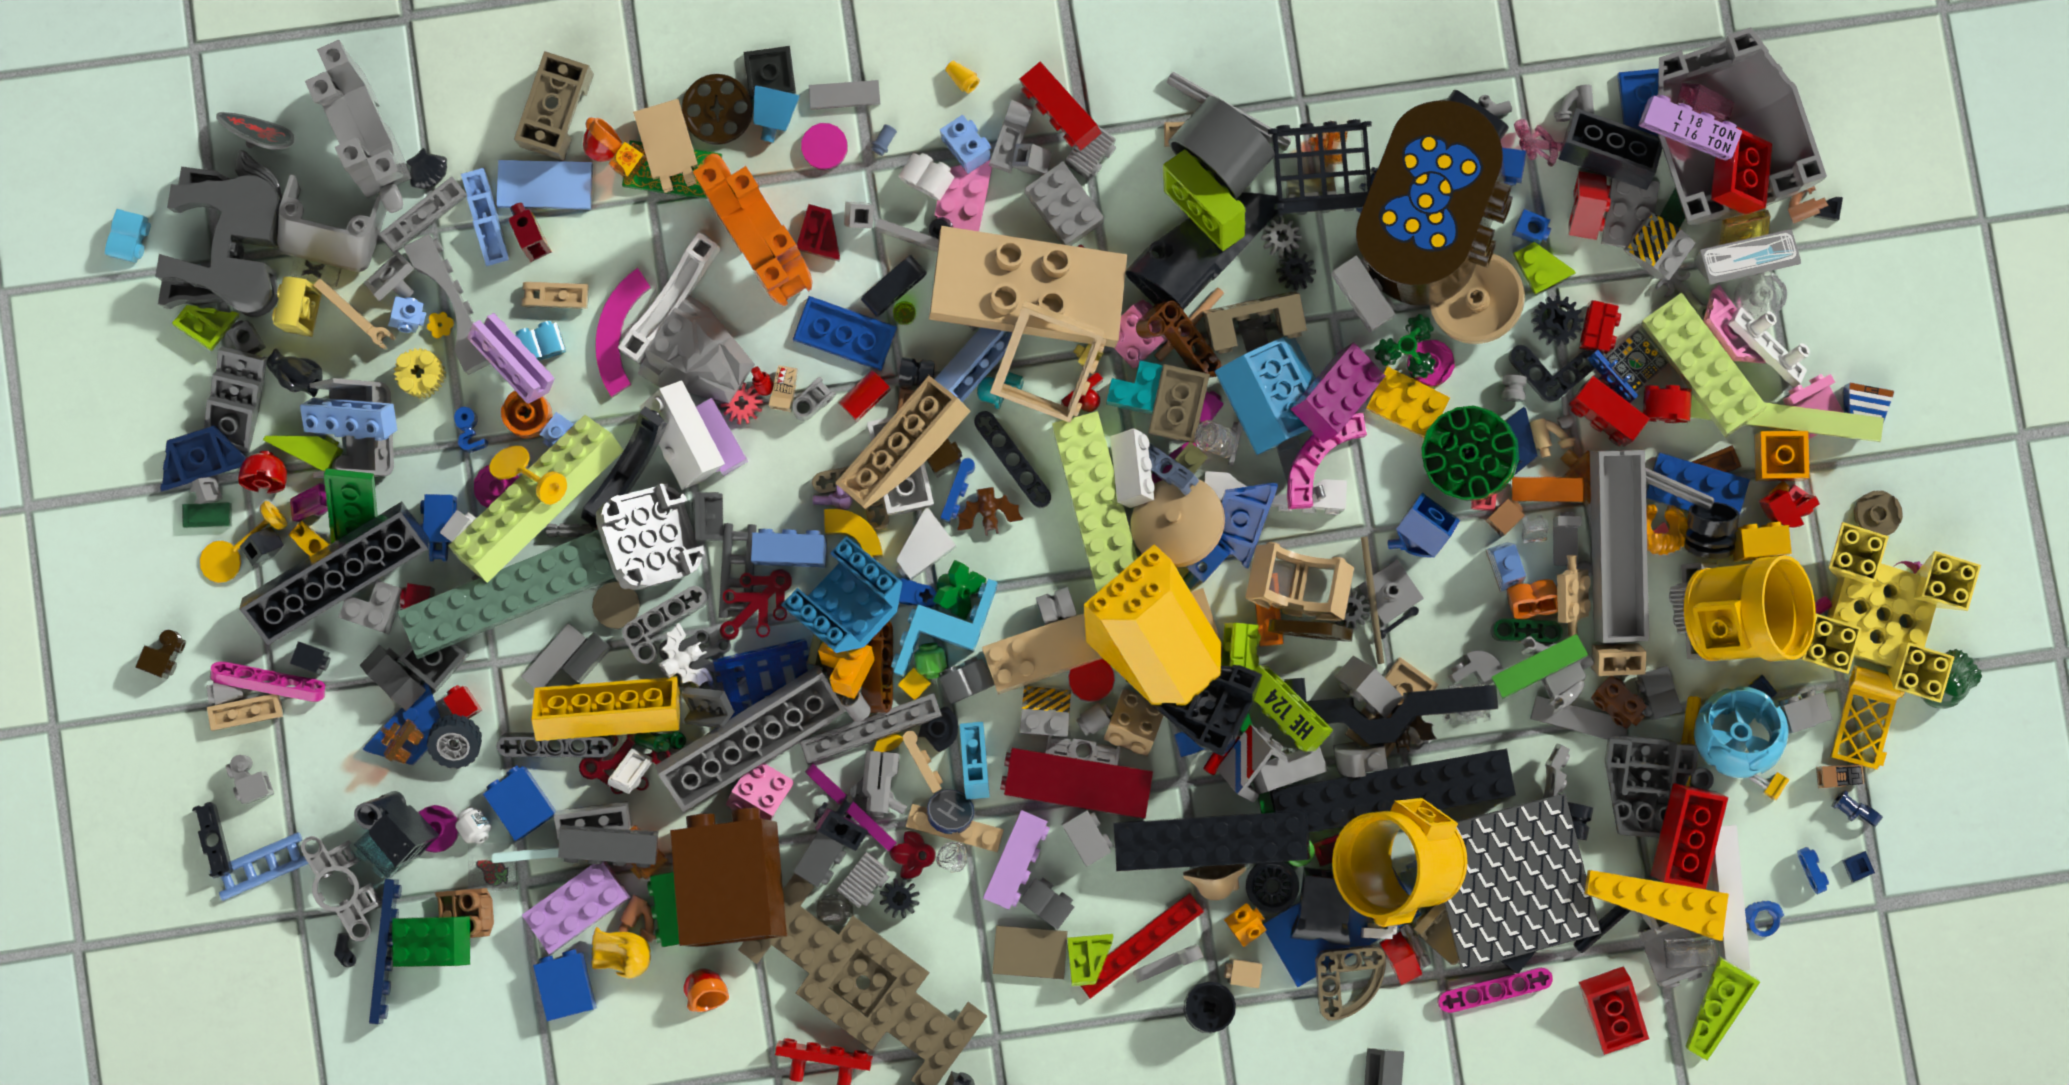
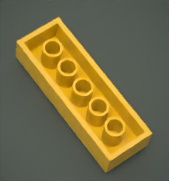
[531,677,681,741]

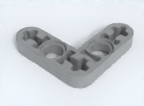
[1133,944,1204,983]

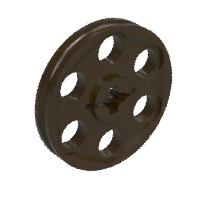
[682,74,753,145]

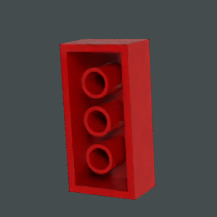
[1650,783,1729,890]

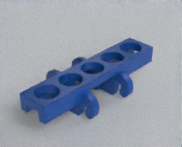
[1587,350,1639,403]

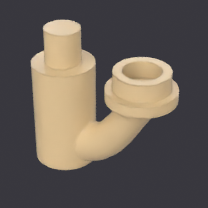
[1529,418,1576,458]

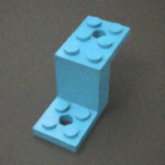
[891,579,998,677]

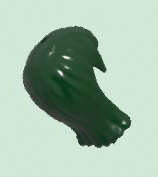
[1921,649,1982,709]

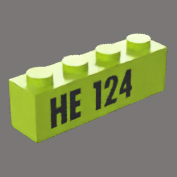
[1254,665,1333,752]

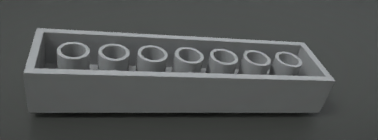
[655,665,846,812]

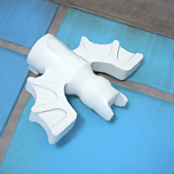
[659,623,713,687]

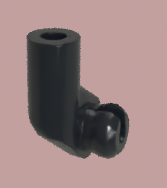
[334,933,356,968]

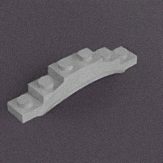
[1543,743,1570,798]

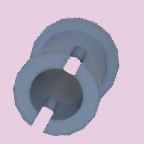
[871,124,897,156]

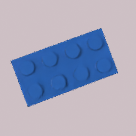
[1646,453,1750,515]

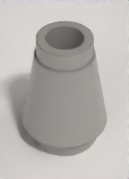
[207,682,243,705]

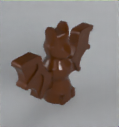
[957,487,1024,536]

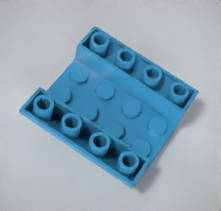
[1215,336,1316,455]
[781,536,902,653]

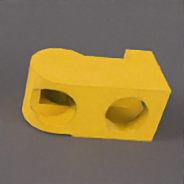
[288,520,330,556]

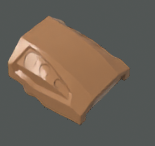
[435,888,494,938]

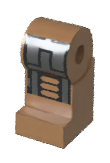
[1816,765,1864,788]

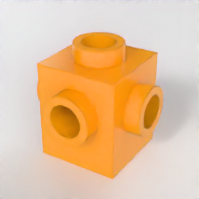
[1224,903,1266,947]

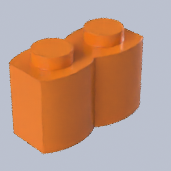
[1507,579,1558,619]

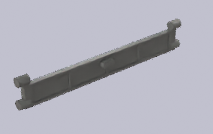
[1237,314,1326,500]

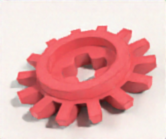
[721,382,763,425]

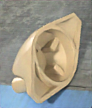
[1183,864,1246,900]

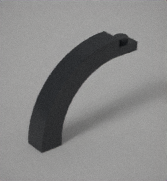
[581,406,667,529]

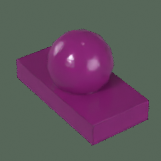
[290,483,328,522]

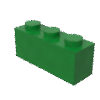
[647,872,679,947]

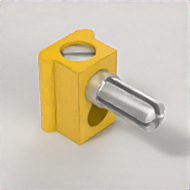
[1749,772,1790,801]

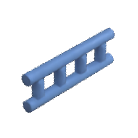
[210,832,308,901]

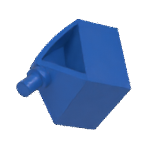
[1388,492,1460,558]

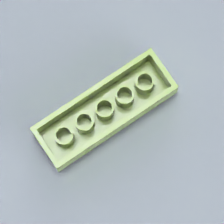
[1641,293,1767,438]

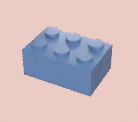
[751,529,827,568]

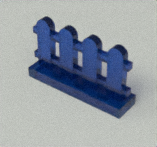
[712,638,809,714]

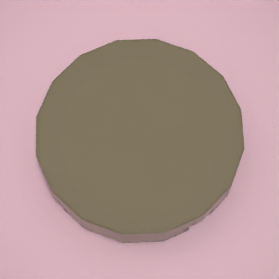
[1854,490,1903,536]
[592,582,640,629]

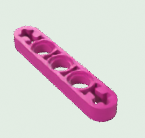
[210,662,325,702]
[1437,967,1553,1013]

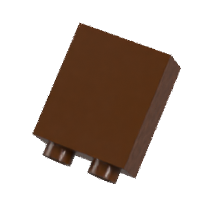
[670,808,787,947]

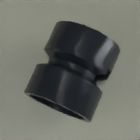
[898,357,935,389]
[1568,802,1593,841]

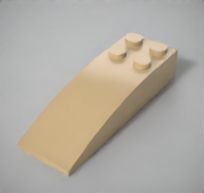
[835,376,970,509]
[982,613,1102,695]

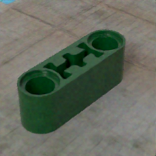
[1490,619,1563,643]

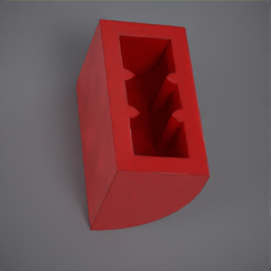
[838,370,891,422]

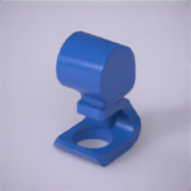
[454,407,488,453]

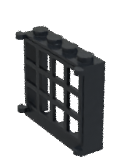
[1268,119,1372,217]

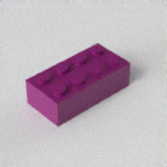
[1291,342,1386,443]

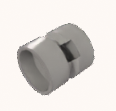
[1036,587,1077,625]

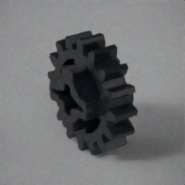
[1531,295,1584,347]

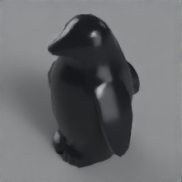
[266,348,323,397]

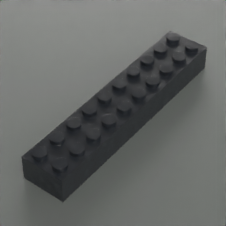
[1270,748,1516,833]

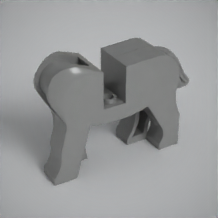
[305,40,411,213]

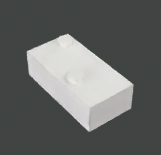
[639,380,725,490]

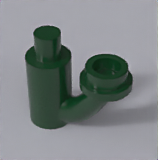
[634,731,686,752]

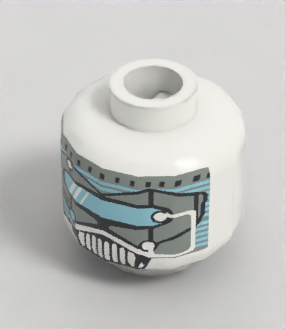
[455,808,492,845]

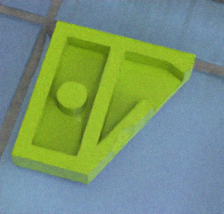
[1513,242,1576,295]
[1067,934,1113,986]

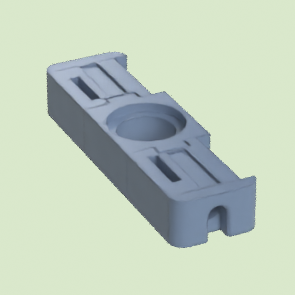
[1148,443,1199,495]

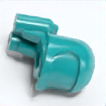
[977,372,1024,409]

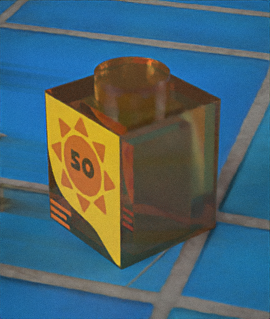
[609,141,647,182]

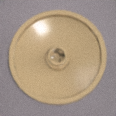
[1430,254,1525,344]
[1131,480,1225,568]

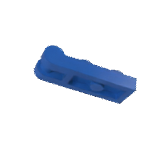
[940,458,975,523]

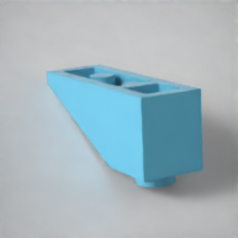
[960,722,990,800]

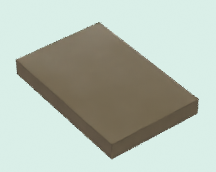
[1148,364,1210,444]
[993,926,1068,979]

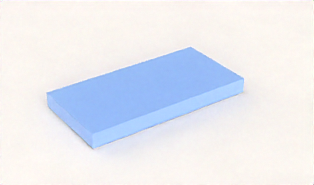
[497,160,593,210]

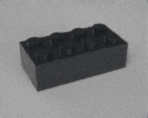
[1558,108,1662,190]

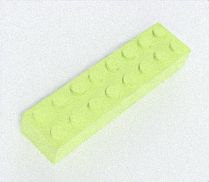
[1052,411,1137,593]
[448,415,624,583]

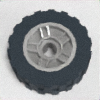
[427,714,482,769]

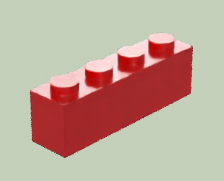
[1019,61,1102,151]

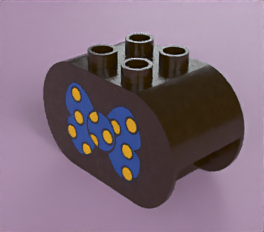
[1356,100,1513,306]

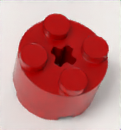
[1643,385,1692,423]

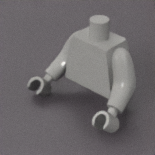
[1519,636,1594,714]

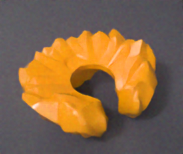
[1646,504,1689,555]

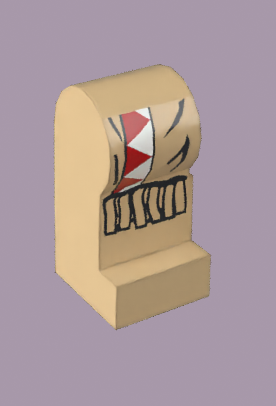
[769,365,798,412]

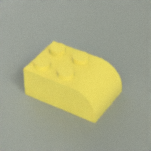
[272,277,322,337]

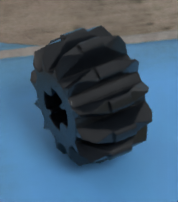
[1276,251,1316,292]
[880,878,920,918]

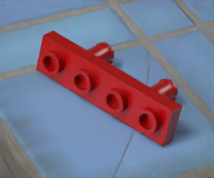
[775,1038,873,1085]

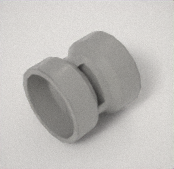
[1501,375,1527,402]

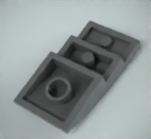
[204,346,267,453]

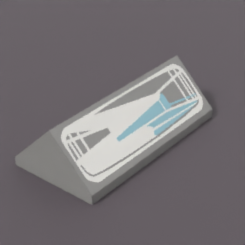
[1694,229,1801,285]

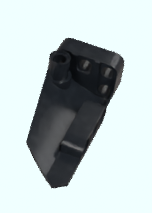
[1125,192,1277,316]

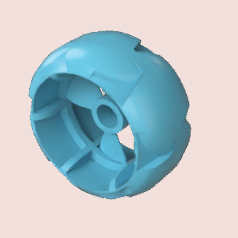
[1694,686,1789,778]

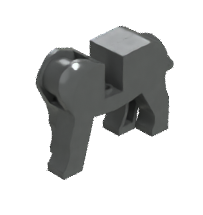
[155,150,283,317]

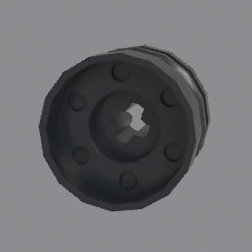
[1684,502,1739,559]
[1183,981,1236,1034]

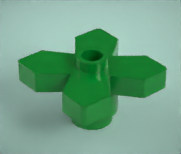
[933,560,986,620]

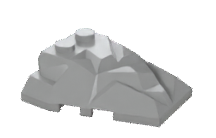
[638,295,755,404]

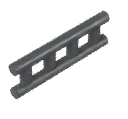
[719,523,757,619]

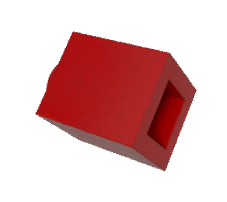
[443,685,482,719]

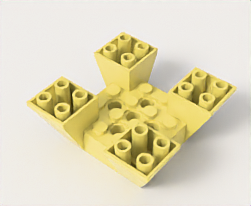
[1801,522,1981,703]

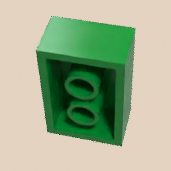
[392,916,470,967]

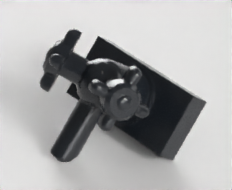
[813,795,868,851]

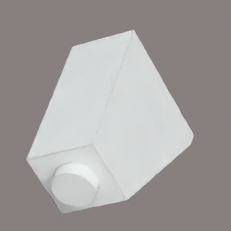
[896,508,956,580]

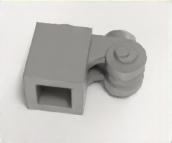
[226,755,274,804]

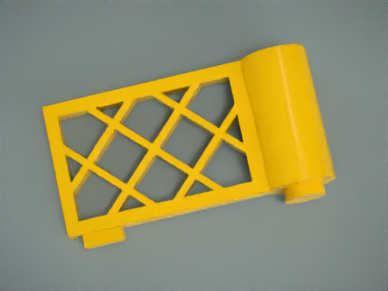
[1830,666,1905,770]

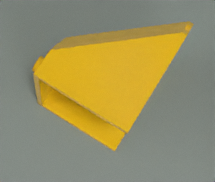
[1084,544,1221,705]

